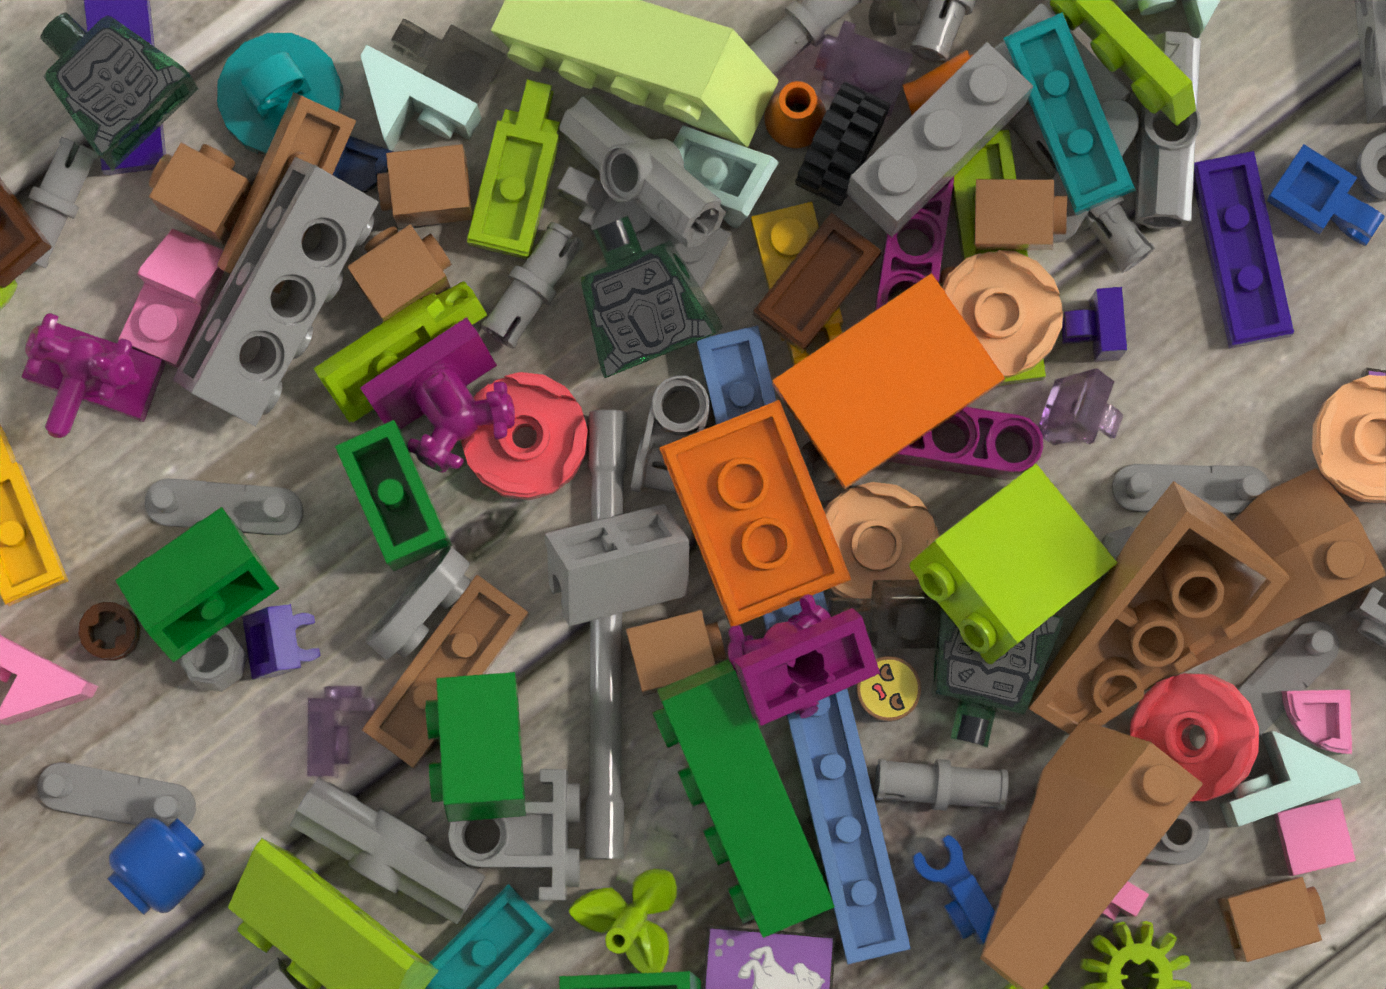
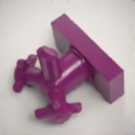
[21,313,166,438]
[360,317,515,473]
[728,594,880,726]

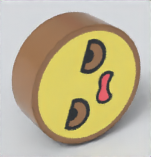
[856,656,921,722]

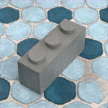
[846,42,1033,237]

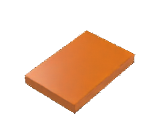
[772,273,1005,489]
[659,400,851,627]

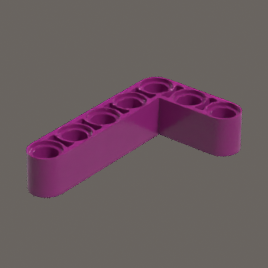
[874,177,1044,480]

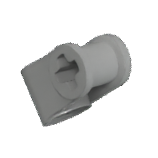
[631,376,709,494]

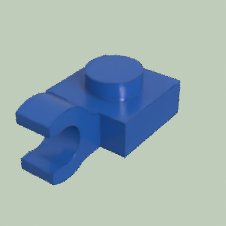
[1267,144,1385,246]
[912,835,995,945]

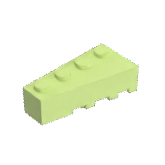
[491,0,779,148]

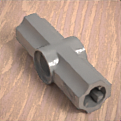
[1134,31,1201,230]
[559,94,726,248]
[290,778,486,924]

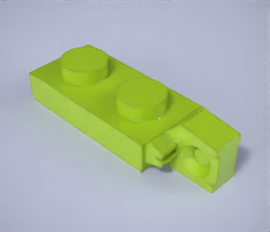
[467,79,560,260]
[313,281,487,423]

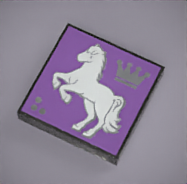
[702,925,836,989]

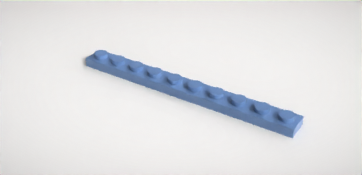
[696,325,911,964]

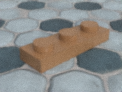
[217,92,356,294]
[362,575,530,769]

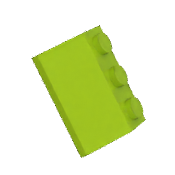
[228,838,439,989]

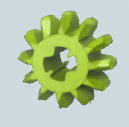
[1080,921,1191,989]

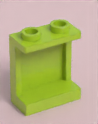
[909,463,1117,664]

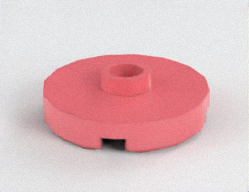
[461,372,588,500]
[1130,673,1259,801]

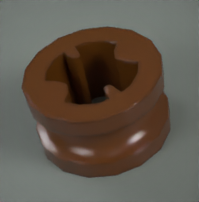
[78,602,141,661]

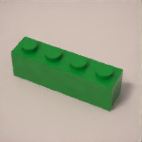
[652,659,835,938]

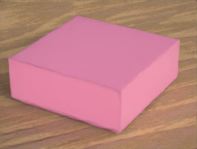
[1274,798,1356,876]

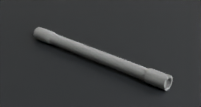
[585,410,627,859]

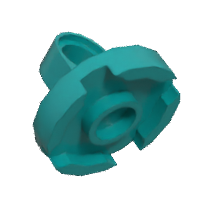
[217,33,343,155]

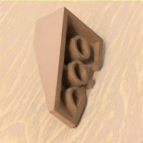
[1144,468,1386,691]
[1027,481,1290,734]
[980,720,1203,989]

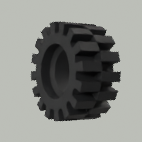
[795,81,891,207]

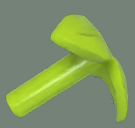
[569,868,677,973]

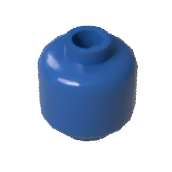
[107,817,205,915]

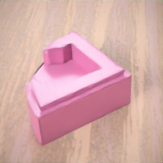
[1281,690,1352,754]

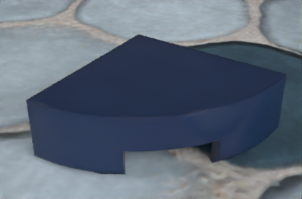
[333,136,394,193]

